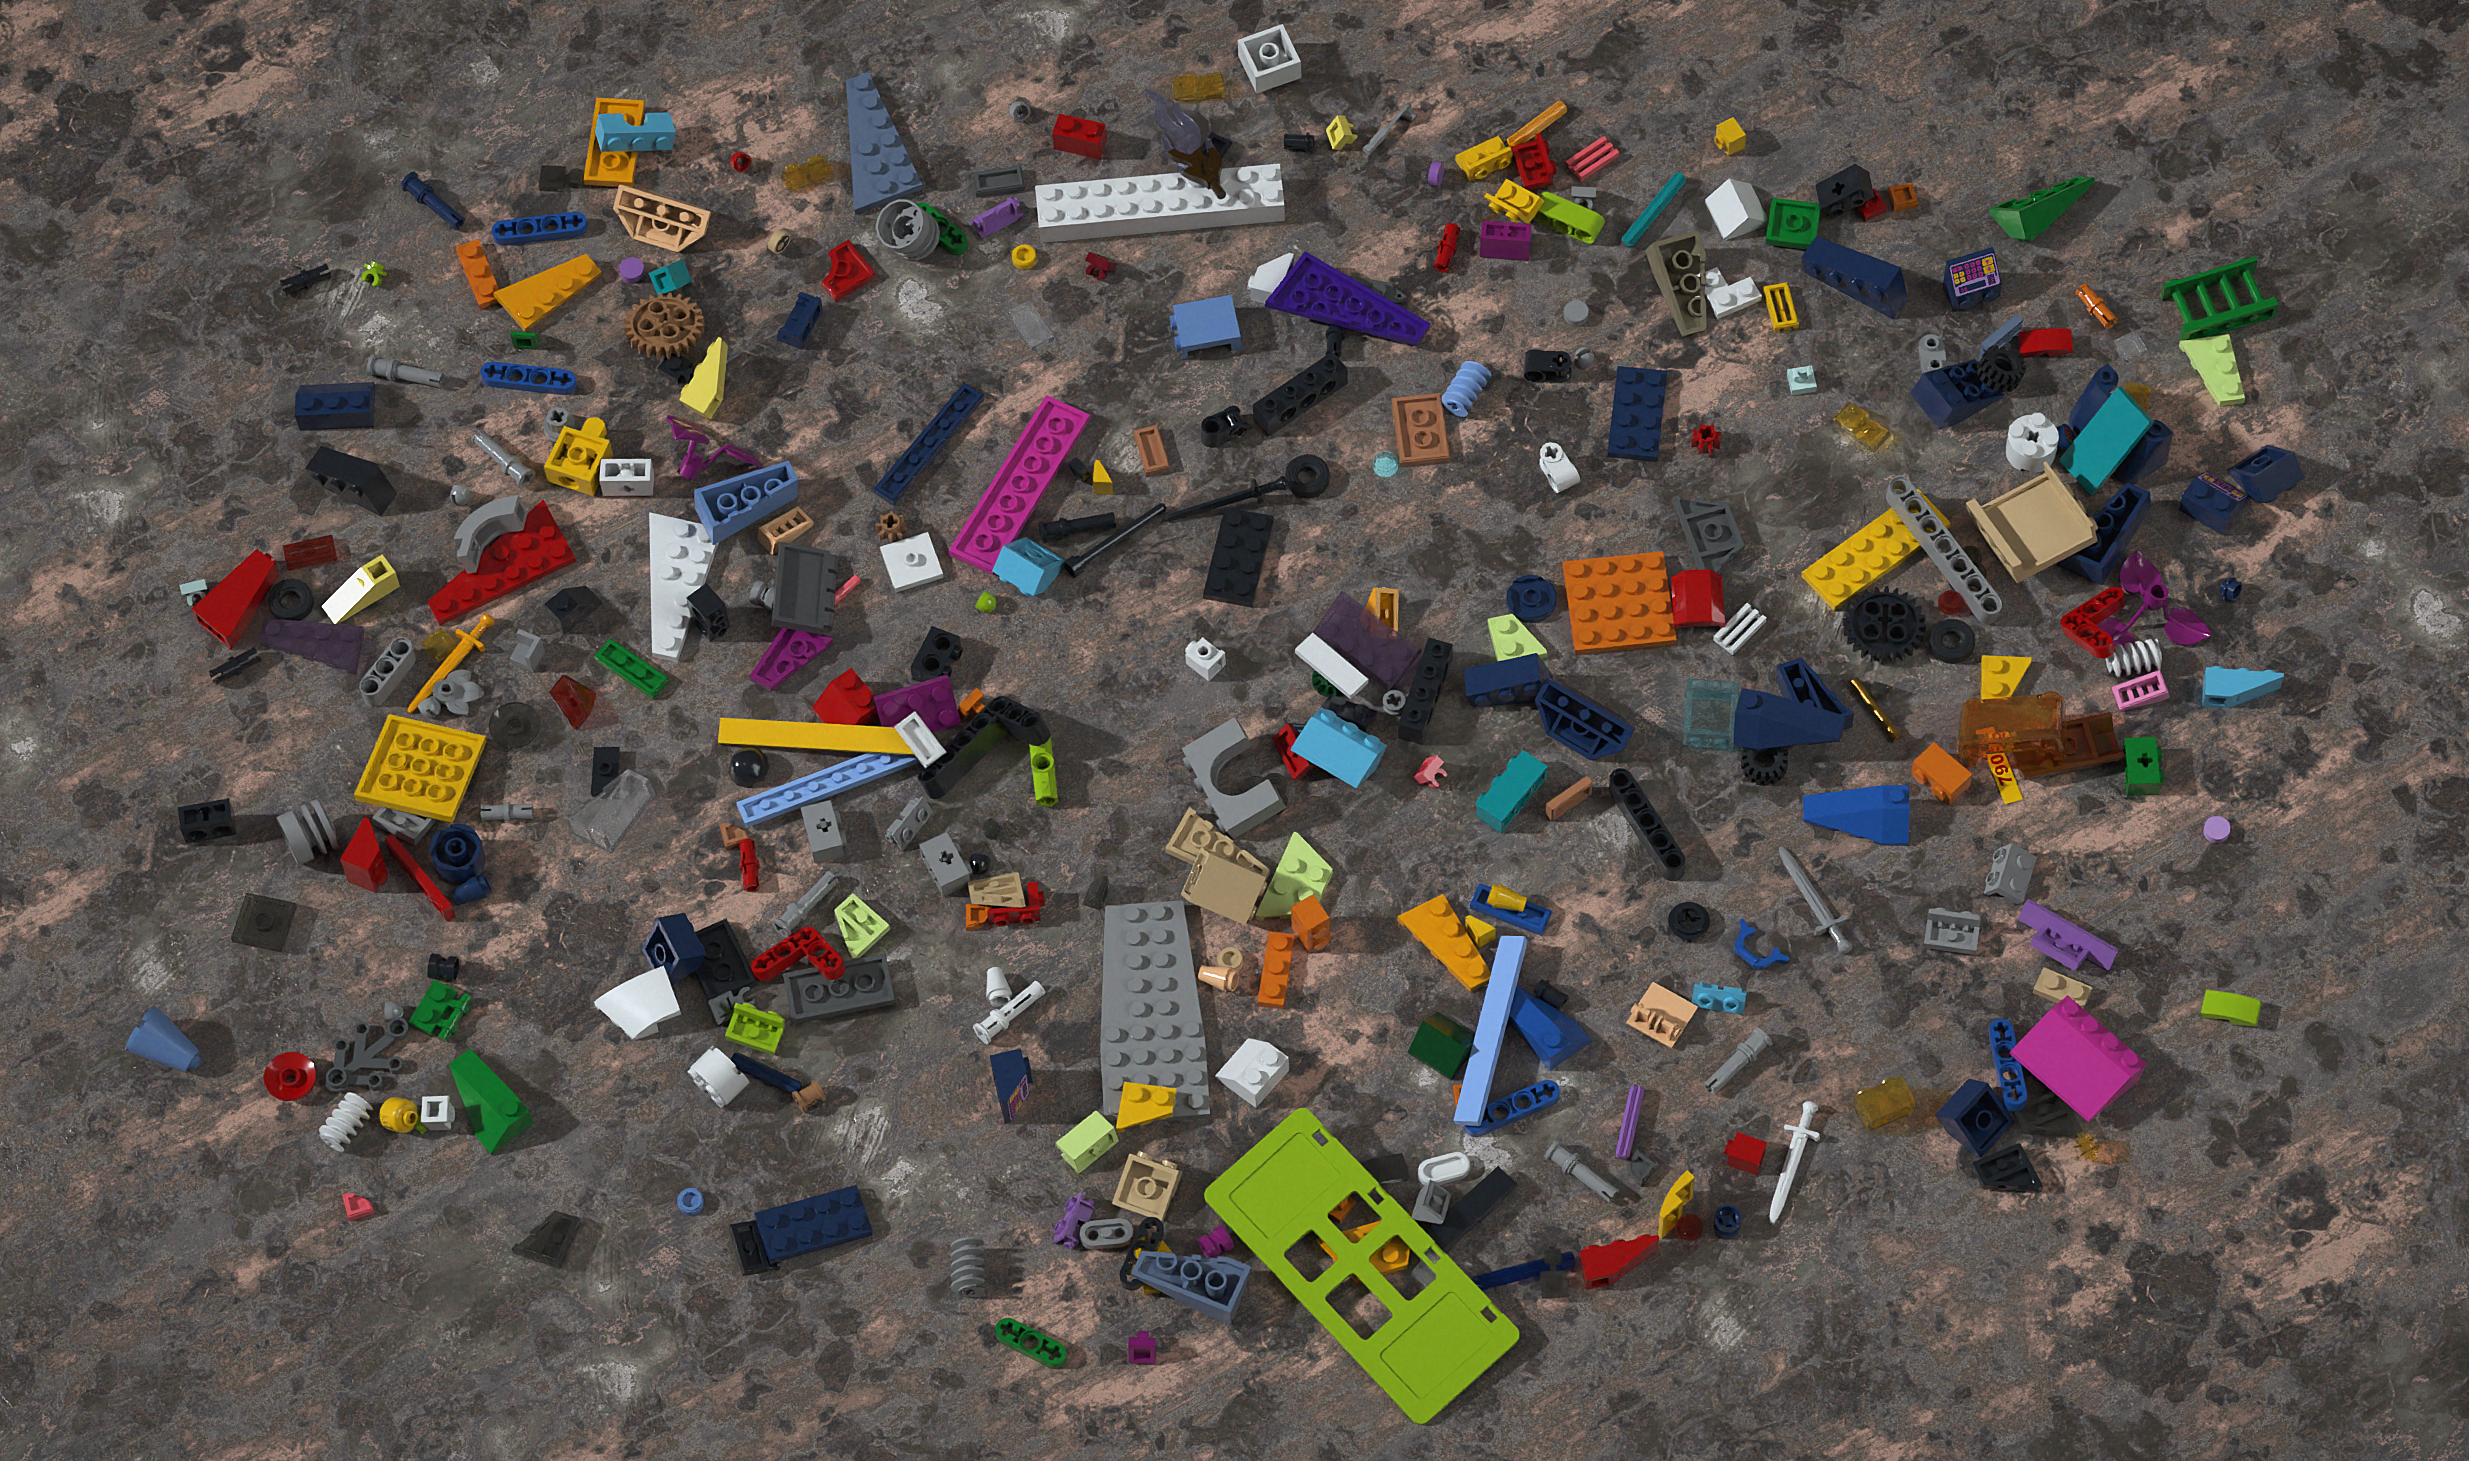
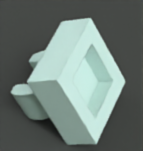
[1787,365,1817,395]
[179,579,208,606]

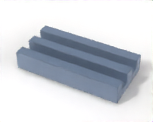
[1980,315,2023,358]

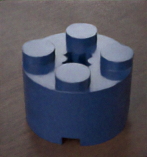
[430,824,486,884]

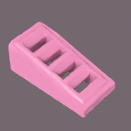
[2111,670,2170,711]

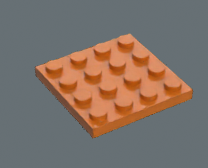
[1562,551,1677,655]

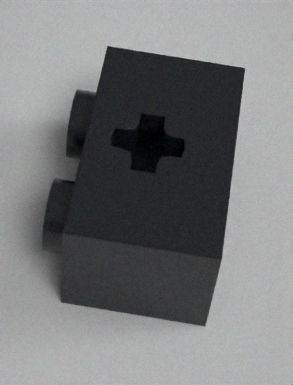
[1815,164,1874,218]

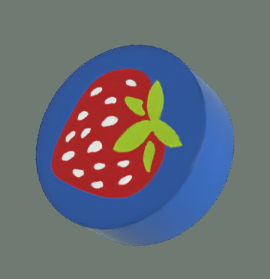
[2056,423,2075,450]

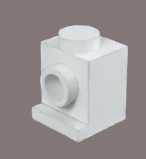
[1185,637,1226,681]
[421,1096,455,1131]

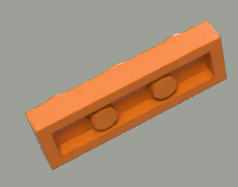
[455,239,499,310]
[1258,931,1295,1009]

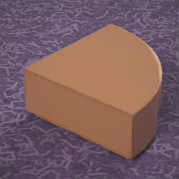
[719,823,750,850]

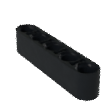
[1609,768,1686,881]

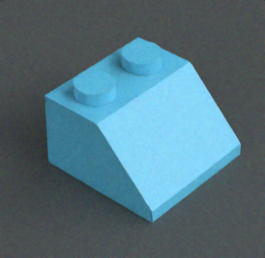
[992,537,1065,596]

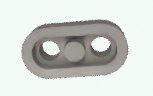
[1918,334,1947,374]
[1080,1218,1133,1250]

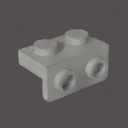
[1984,843,2037,904]
[1923,908,1981,955]

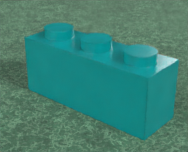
[1475,750,1548,833]

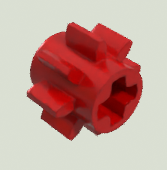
[1691,423,1721,455]

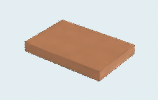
[1391,393,1450,467]

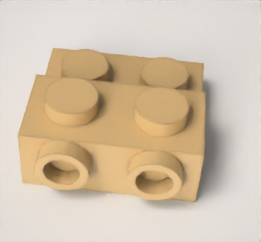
[1112,1151,1182,1222]

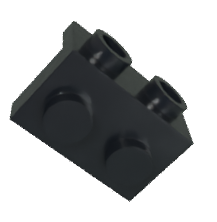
[1321,695,1377,733]

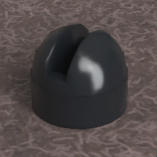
[969,854,991,875]

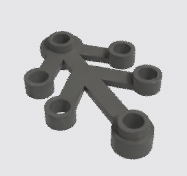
[324,1017,410,1093]

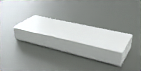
[1295,633,1368,699]

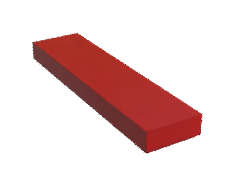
[385,834,456,922]

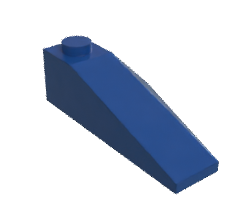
[1803,785,1909,846]

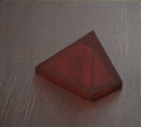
[549,675,596,730]

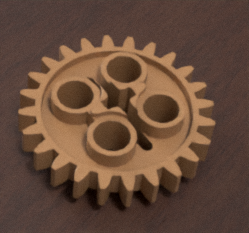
[624,292,705,359]

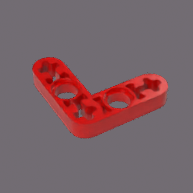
[2060,587,2126,659]
[751,927,846,981]

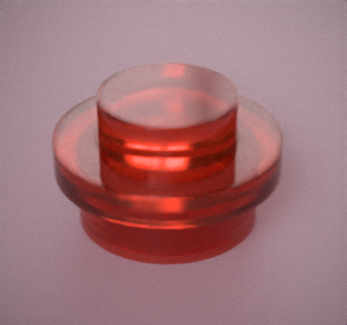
[1938,590,1964,615]
[1676,1214,1703,1241]

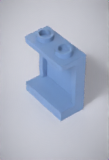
[1169,295,1241,359]

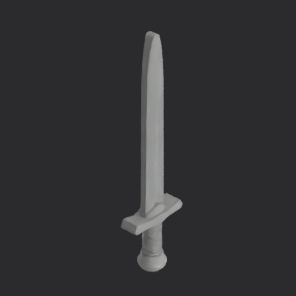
[1779,846,1852,954]

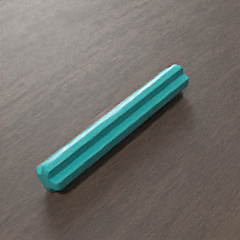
[1622,172,1687,247]

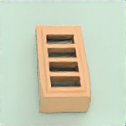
[758,506,814,555]

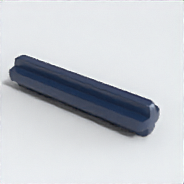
[730,1052,802,1095]

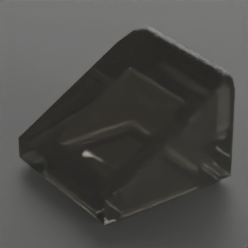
[1083,876,1110,910]

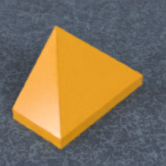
[1362,587,1399,640]

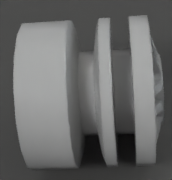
[876,199,940,261]
[276,799,339,866]

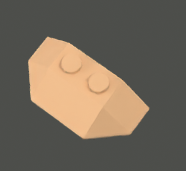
[613,184,711,252]

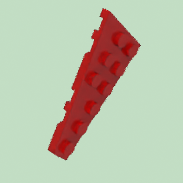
[428,500,576,626]

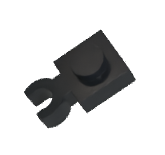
[657,353,695,384]
[705,987,755,1025]

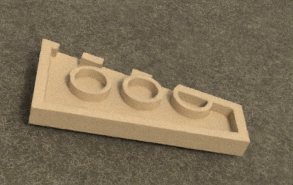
[1165,807,1270,882]

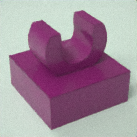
[1128,1331,1156,1364]

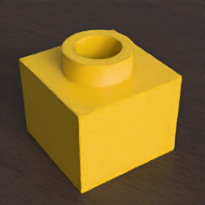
[1714,117,1746,156]

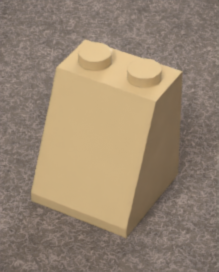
[1181,847,1267,925]

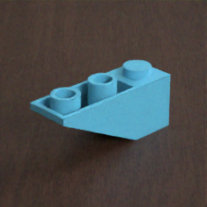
[2202,666,2284,708]

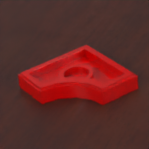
[821,239,876,303]

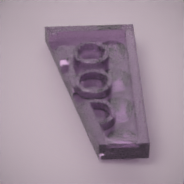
[259,618,365,675]

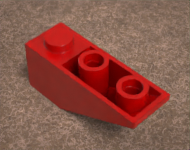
[1579,1234,1659,1290]

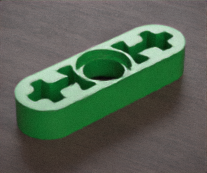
[916,202,968,255]
[995,1318,1067,1369]

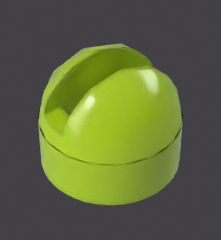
[975,590,997,613]

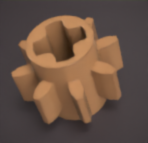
[875,511,907,544]

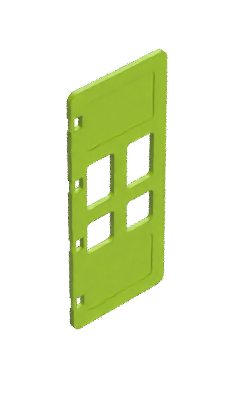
[1204,1108,1520,1425]

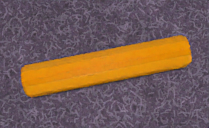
[1507,101,1567,148]

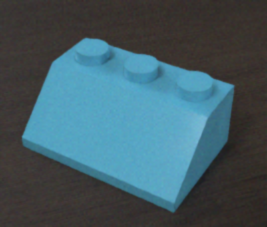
[1291,707,1387,789]

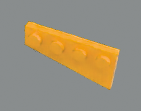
[493,254,602,332]

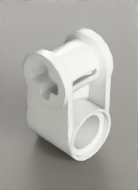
[1539,442,1580,493]

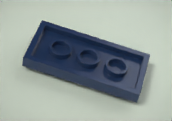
[1607,366,1667,462]
[754,1185,873,1264]

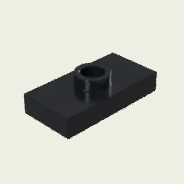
[591,747,621,797]

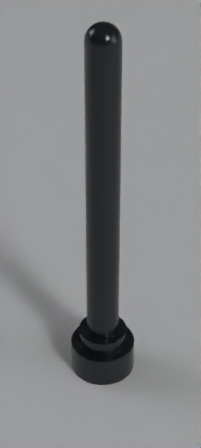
[1063,503,1166,578]

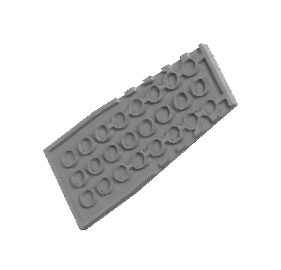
[1100,900,1210,1125]

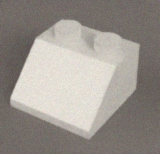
[1215,1038,1289,1108]

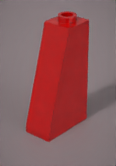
[192,549,278,650]

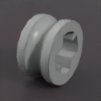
[1383,690,1406,716]

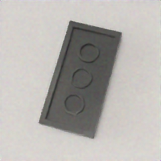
[783,953,896,1024]

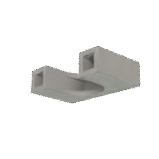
[1182,717,1287,839]

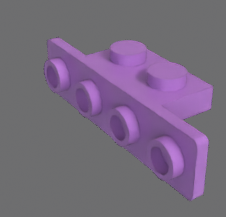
[2018,899,2119,971]

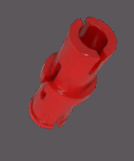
[1433,223,1461,273]
[739,839,760,892]

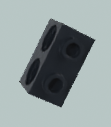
[686,583,730,642]
[910,626,963,682]
[178,798,237,843]

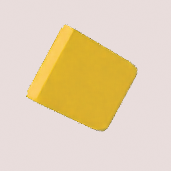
[1093,460,1113,495]
[1465,915,1496,948]

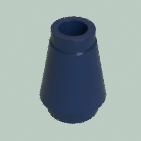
[451,874,492,906]

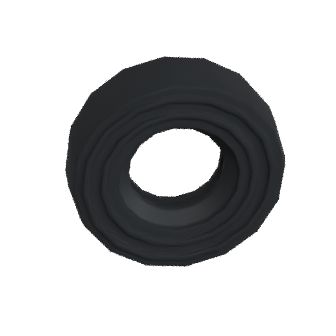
[1285,454,1330,498]
[268,578,314,623]
[1929,619,1975,664]

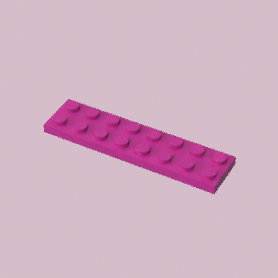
[949,395,1090,576]

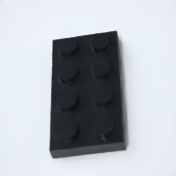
[1203,507,1274,608]

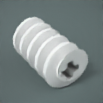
[2106,639,2162,677]
[319,1092,373,1153]

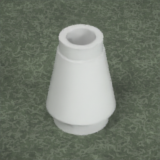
[986,967,1012,1007]

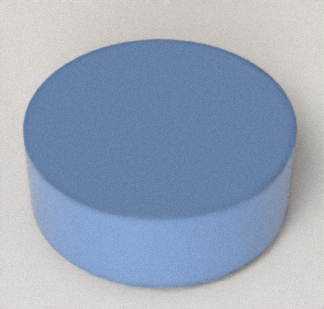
[677,1188,705,1216]

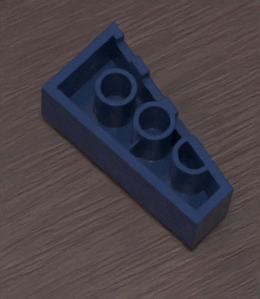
[2057,483,2151,585]

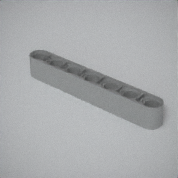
[1886,476,2002,624]

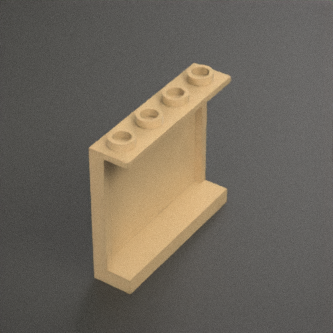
[1966,461,2098,583]

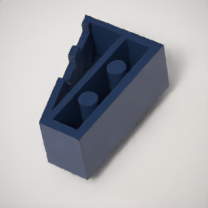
[1464,653,1553,707]
[1776,657,1854,730]

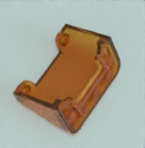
[1958,691,2067,768]

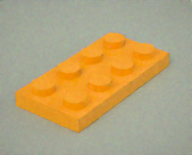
[583,98,645,187]

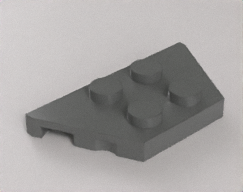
[1672,496,1744,573]

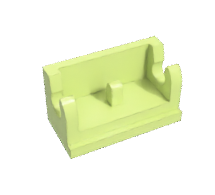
[1056,1110,1119,1174]

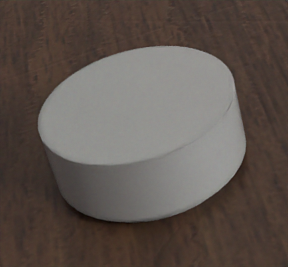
[1564,300,1589,326]

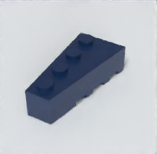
[1801,236,1908,319]

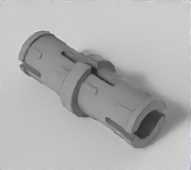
[480,802,534,823]

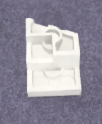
[594,966,681,1040]

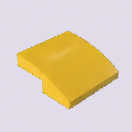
[1658,1170,1695,1239]

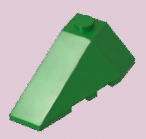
[449,1049,533,1155]

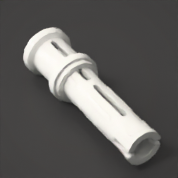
[973,981,1045,1044]

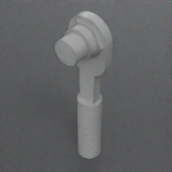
[1363,102,1417,155]

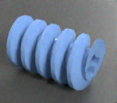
[1442,361,1492,417]

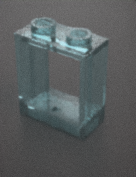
[1682,678,1739,750]

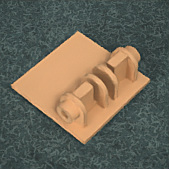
[1626,982,1698,1049]

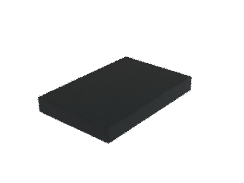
[694,918,758,1000]

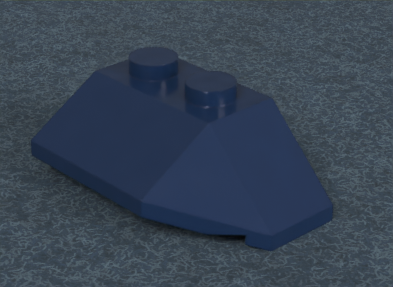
[1535,677,1636,760]

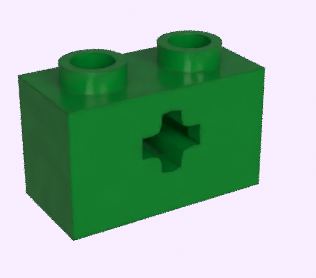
[2122,737,2164,796]

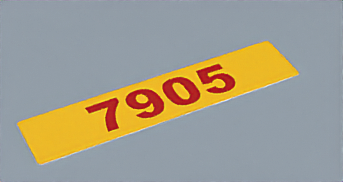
[1976,726,2023,804]

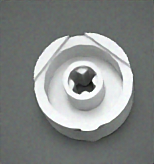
[2006,413,2059,473]
[687,1045,750,1108]

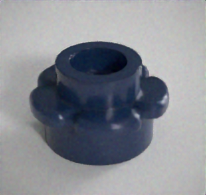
[2220,577,2242,601]

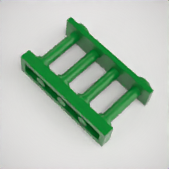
[2161,256,2279,341]

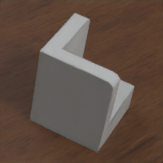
[510,629,545,672]

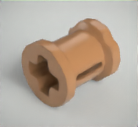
[792,1080,827,1113]

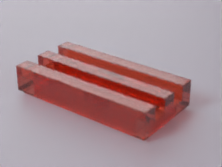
[283,535,338,571]

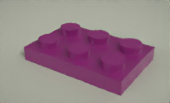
[874,674,961,733]

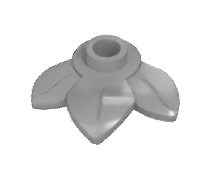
[432,670,484,715]

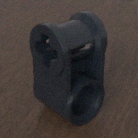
[1524,349,1572,383]
[1201,406,1250,448]

